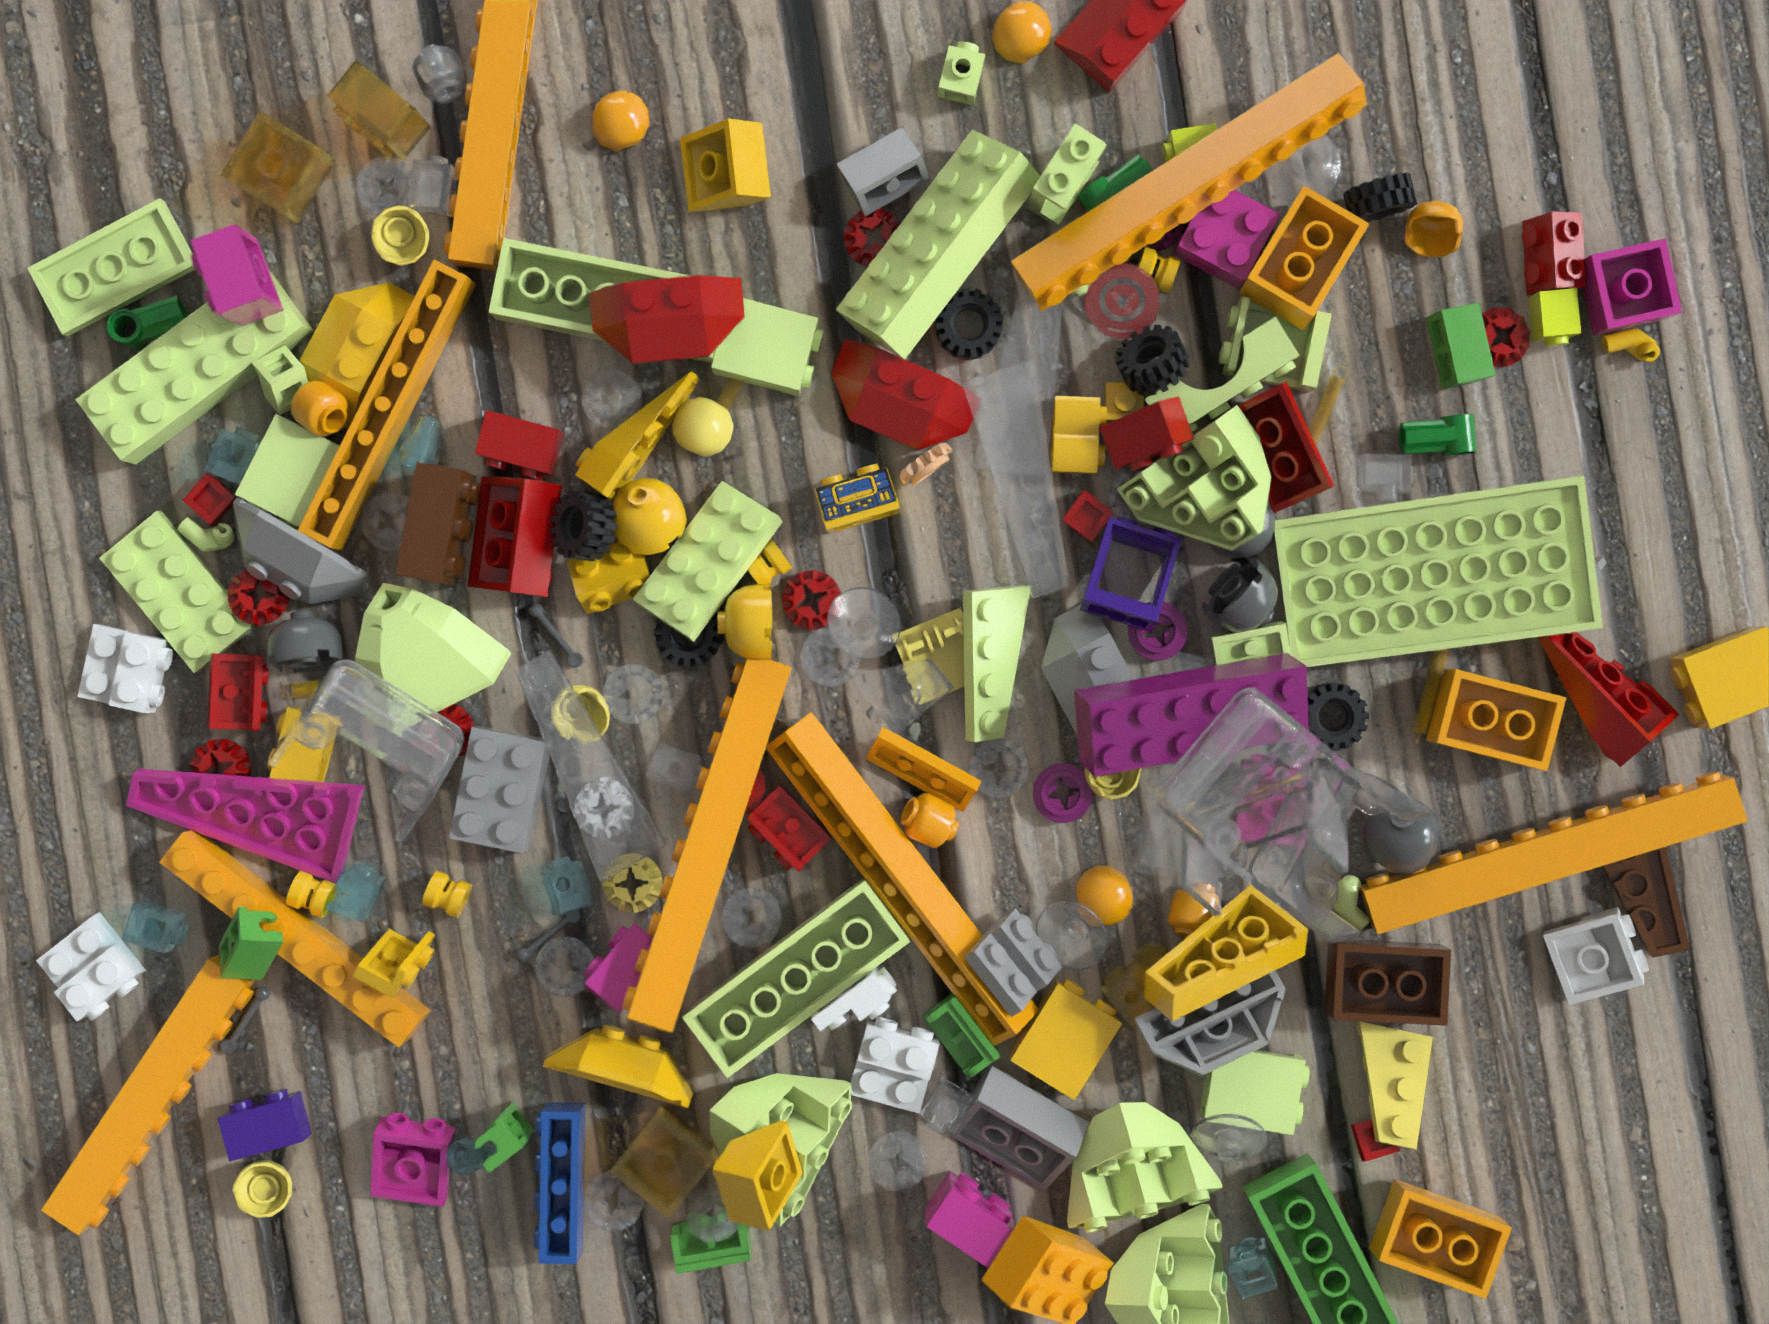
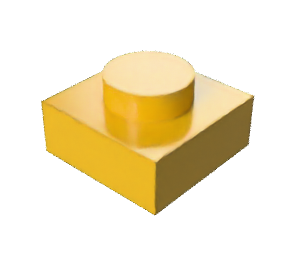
[1104,382,1144,422]

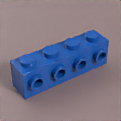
[534,1102,586,1264]

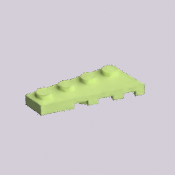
[963,585,1031,742]

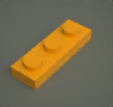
[865,727,981,812]

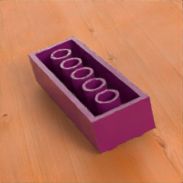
[1074,653,1309,777]

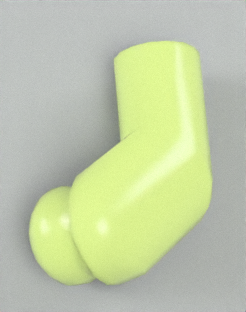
[177,517,235,552]
[1333,875,1370,932]

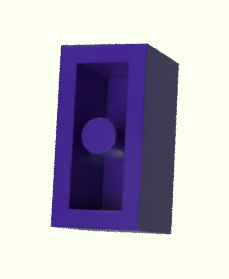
[218,1088,312,1162]

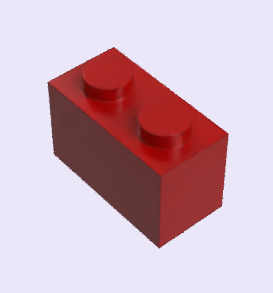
[1100,396,1194,472]
[474,410,565,480]

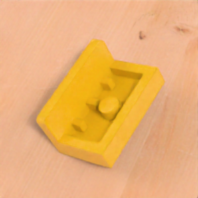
[566,542,651,614]
[353,929,435,998]

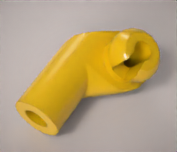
[1601,328,1660,363]

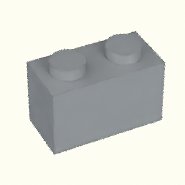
[837,127,930,216]

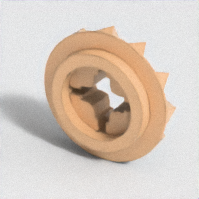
[899,443,953,486]

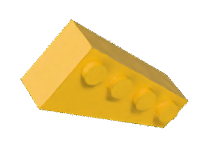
[1144,885,1308,1021]

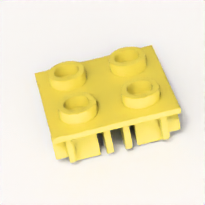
[892,608,964,705]

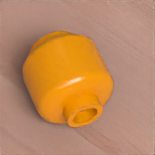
[291,380,349,437]
[901,793,959,848]
[1168,883,1221,939]

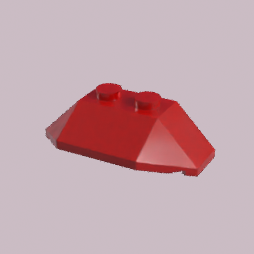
[589,275,745,364]
[831,339,982,451]

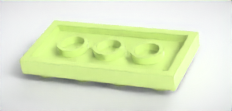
[27,198,195,337]
[632,481,783,642]
[99,511,256,673]

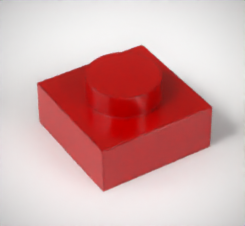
[183,472,237,526]
[1061,490,1114,543]
[1350,1118,1401,1162]

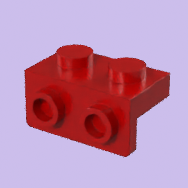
[1522,211,1586,295]
[207,653,269,731]
[746,784,832,872]

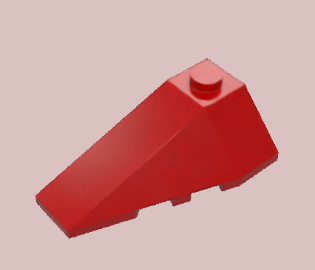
[1538,632,1680,767]

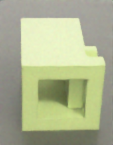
[937,41,985,106]
[252,345,308,415]

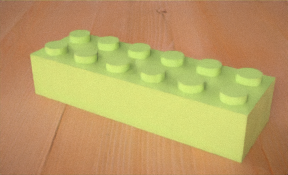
[836,130,1041,360]
[489,238,716,363]
[75,272,315,464]
[682,877,910,1078]

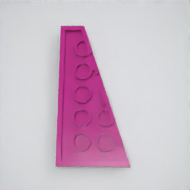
[126,768,365,884]

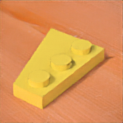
[1356,1022,1433,1149]

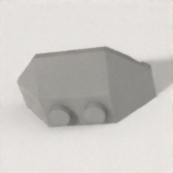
[233,497,368,604]
[1041,604,1135,734]
[1134,971,1286,1076]

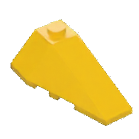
[575,371,700,500]

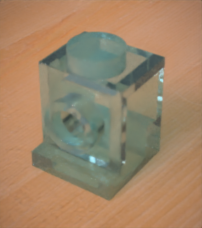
[205,426,260,485]
[541,856,595,917]
[326,860,385,922]
[122,900,189,953]
[1227,1237,1278,1299]

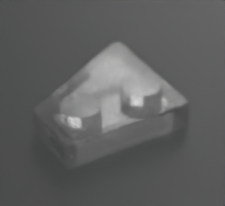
[851,658,954,734]

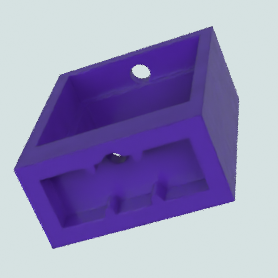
[1080,517,1182,633]

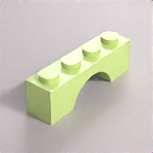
[1145,316,1300,432]

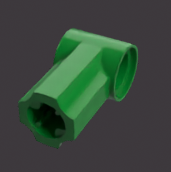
[1078,154,1153,212]
[106,295,188,350]
[1398,414,1477,455]

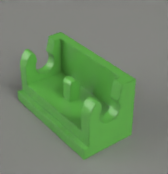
[1425,302,1496,390]
[219,907,283,980]
[922,993,1001,1077]
[474,1101,535,1173]
[670,1214,753,1274]

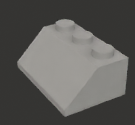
[949,1066,1089,1190]

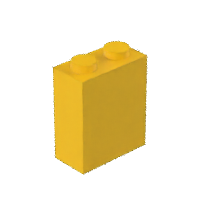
[1669,626,1769,729]
[1008,978,1122,1100]

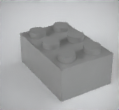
[449,726,553,853]

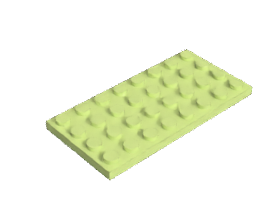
[1274,475,1603,667]

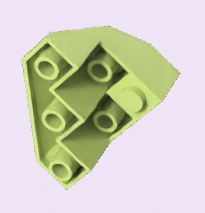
[1117,405,1271,550]
[355,583,511,732]
[710,1073,852,1226]
[1067,1102,1223,1233]
[1105,1204,1229,1324]

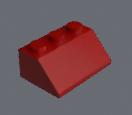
[1054,0,1188,93]
[1224,382,1335,514]
[467,476,562,597]

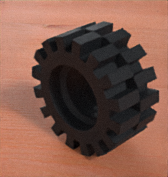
[1343,173,1418,223]
[935,288,1003,360]
[1115,325,1189,396]
[550,490,617,561]
[654,613,723,667]
[1304,683,1369,751]

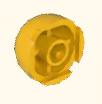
[610,478,687,555]
[717,584,772,660]

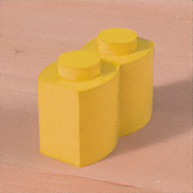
[1050,396,1107,474]

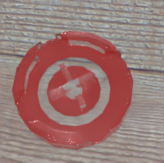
[1084,263,1160,339]

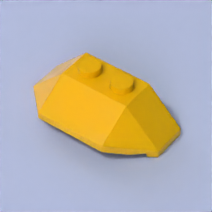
[299,282,415,429]
[543,1025,693,1109]

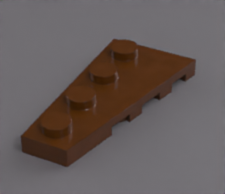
[1603,847,1690,958]

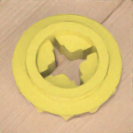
[602,853,663,913]

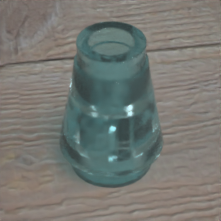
[398,414,441,471]
[447,1137,497,1175]

